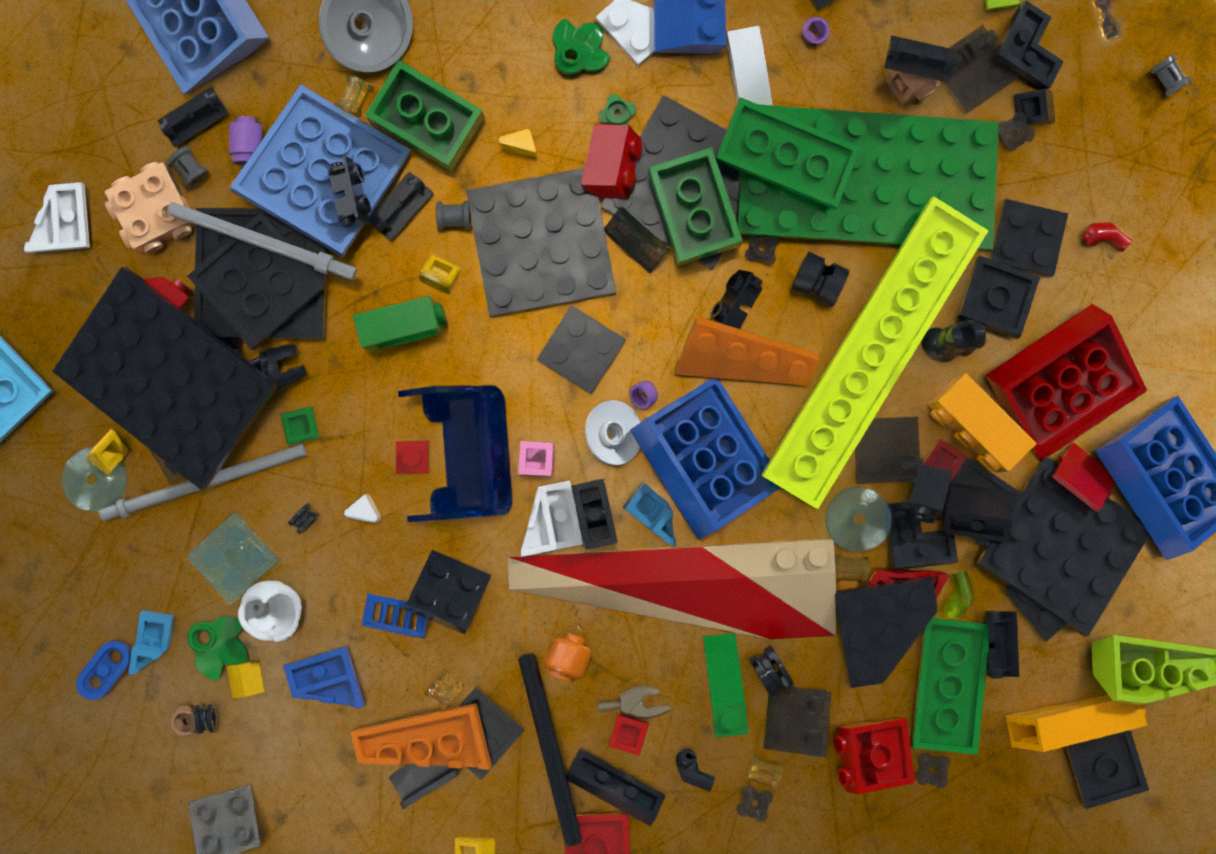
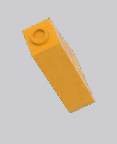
[1005,695,1147,752]

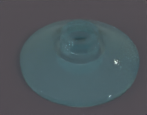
[62,447,127,512]
[826,487,892,552]

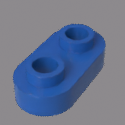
[76,640,131,700]

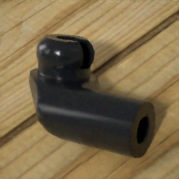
[676,749,715,792]

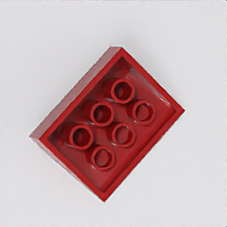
[985,304,1148,461]

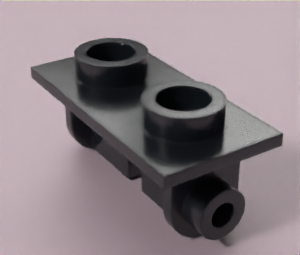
[884,35,957,83]
[157,86,229,148]
[328,155,371,228]
[369,172,433,241]
[710,269,763,329]
[985,611,1020,679]

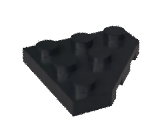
[835,576,938,688]

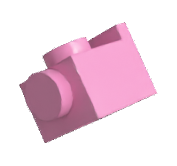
[518,441,554,476]

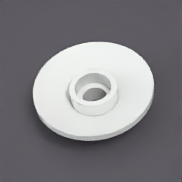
[585,400,640,465]

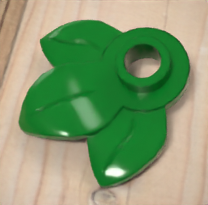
[552,19,611,75]
[187,616,248,681]

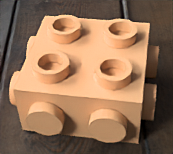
[104,162,196,254]

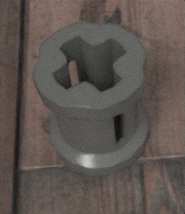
[1150,54,1193,97]
[166,146,209,189]
[436,201,471,231]

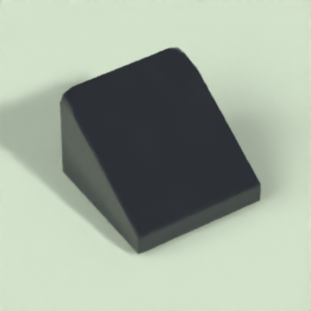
[1014,89,1055,127]

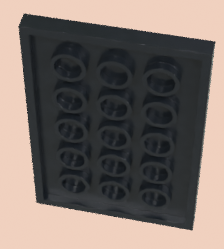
[52,267,278,490]

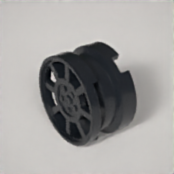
[748,645,794,698]

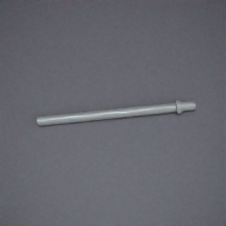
[99,444,307,521]

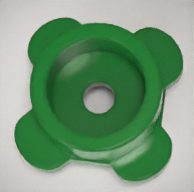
[599,94,636,125]

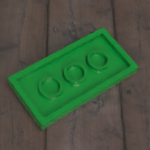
[715,97,861,209]
[911,618,989,755]

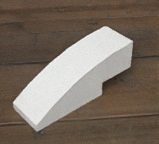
[726,26,772,105]

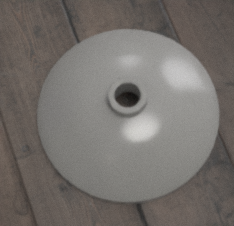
[319,0,413,72]

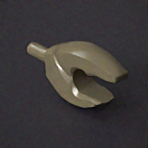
[598,685,671,719]

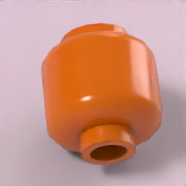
[544,633,591,684]

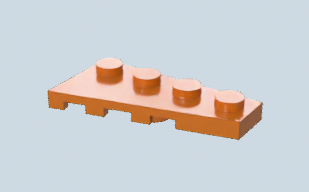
[675,316,819,386]
[350,703,492,770]

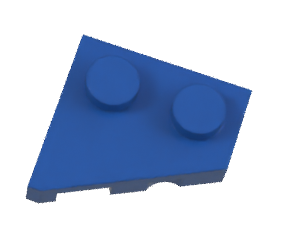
[283,646,365,708]

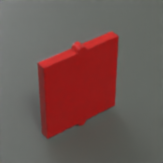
[1052,442,1115,512]

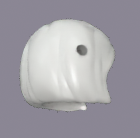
[238,580,302,642]

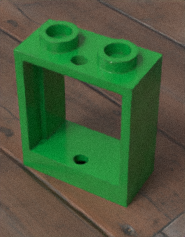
[353,296,447,352]

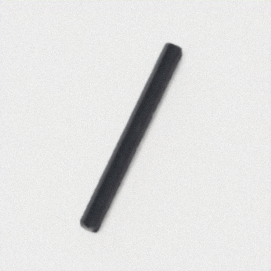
[518,653,582,847]

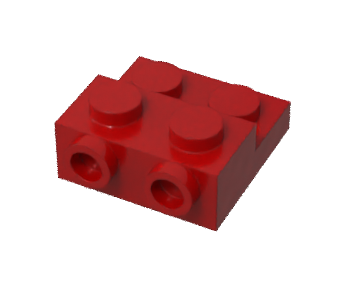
[833,717,915,795]

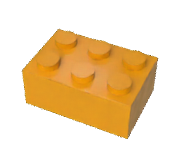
[927,373,1037,473]

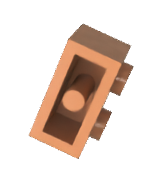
[885,70,941,106]

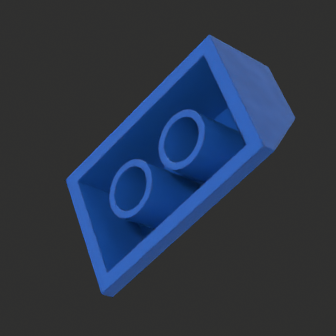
[654,0,726,54]

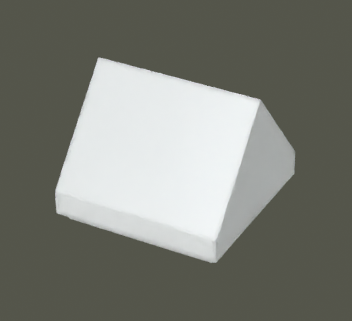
[344,494,381,523]

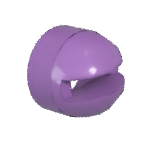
[802,17,830,44]
[629,381,658,409]

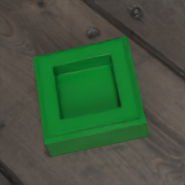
[280,406,321,446]

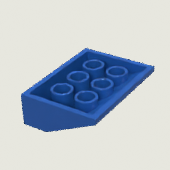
[630,378,781,540]
[1095,396,1216,560]

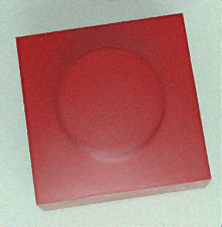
[922,439,967,482]
[395,441,430,474]
[608,714,649,756]

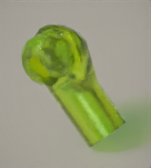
[944,570,974,618]

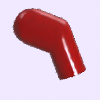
[1083,222,1133,252]

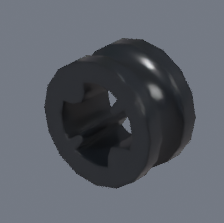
[288,503,320,535]
[194,703,217,734]

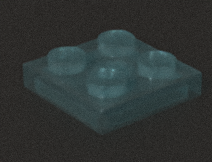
[186,512,280,604]

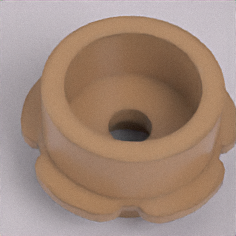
[170,705,197,738]

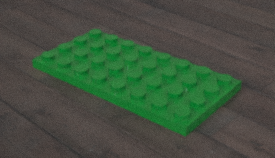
[737,105,999,251]

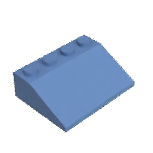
[126,0,269,94]

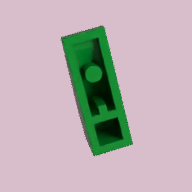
[703,633,749,738]

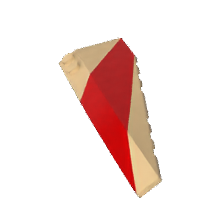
[507,539,836,640]

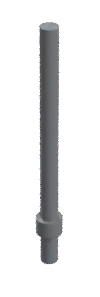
[167,202,357,280]

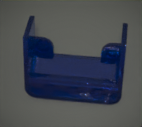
[398,385,512,522]

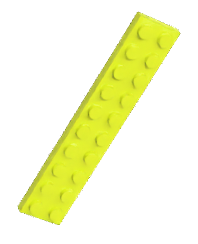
[761,196,988,509]

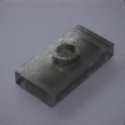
[604,206,670,273]

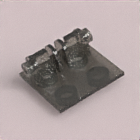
[944,25,1019,114]
[855,417,924,484]
[764,687,832,758]
[188,785,265,854]

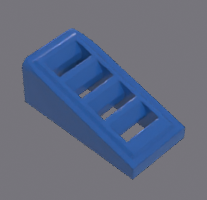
[362,593,429,638]

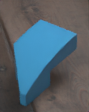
[623,482,676,547]
[128,610,175,675]

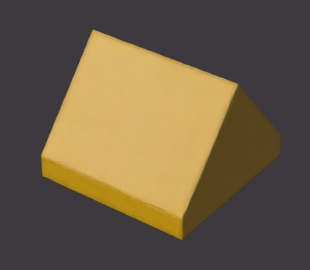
[419,255,461,295]
[86,429,130,475]
[226,660,265,698]

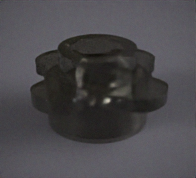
[999,112,1035,150]
[745,235,780,265]
[916,753,950,788]
[737,785,773,822]

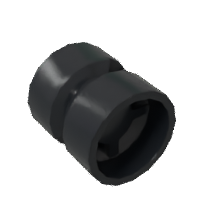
[791,251,850,308]

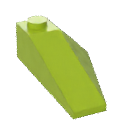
[1091,635,1216,705]

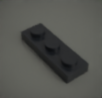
[566,749,665,826]

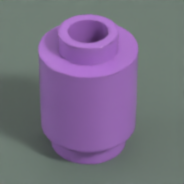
[229,116,262,165]

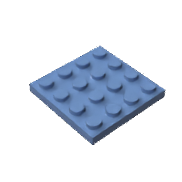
[230,85,411,258]

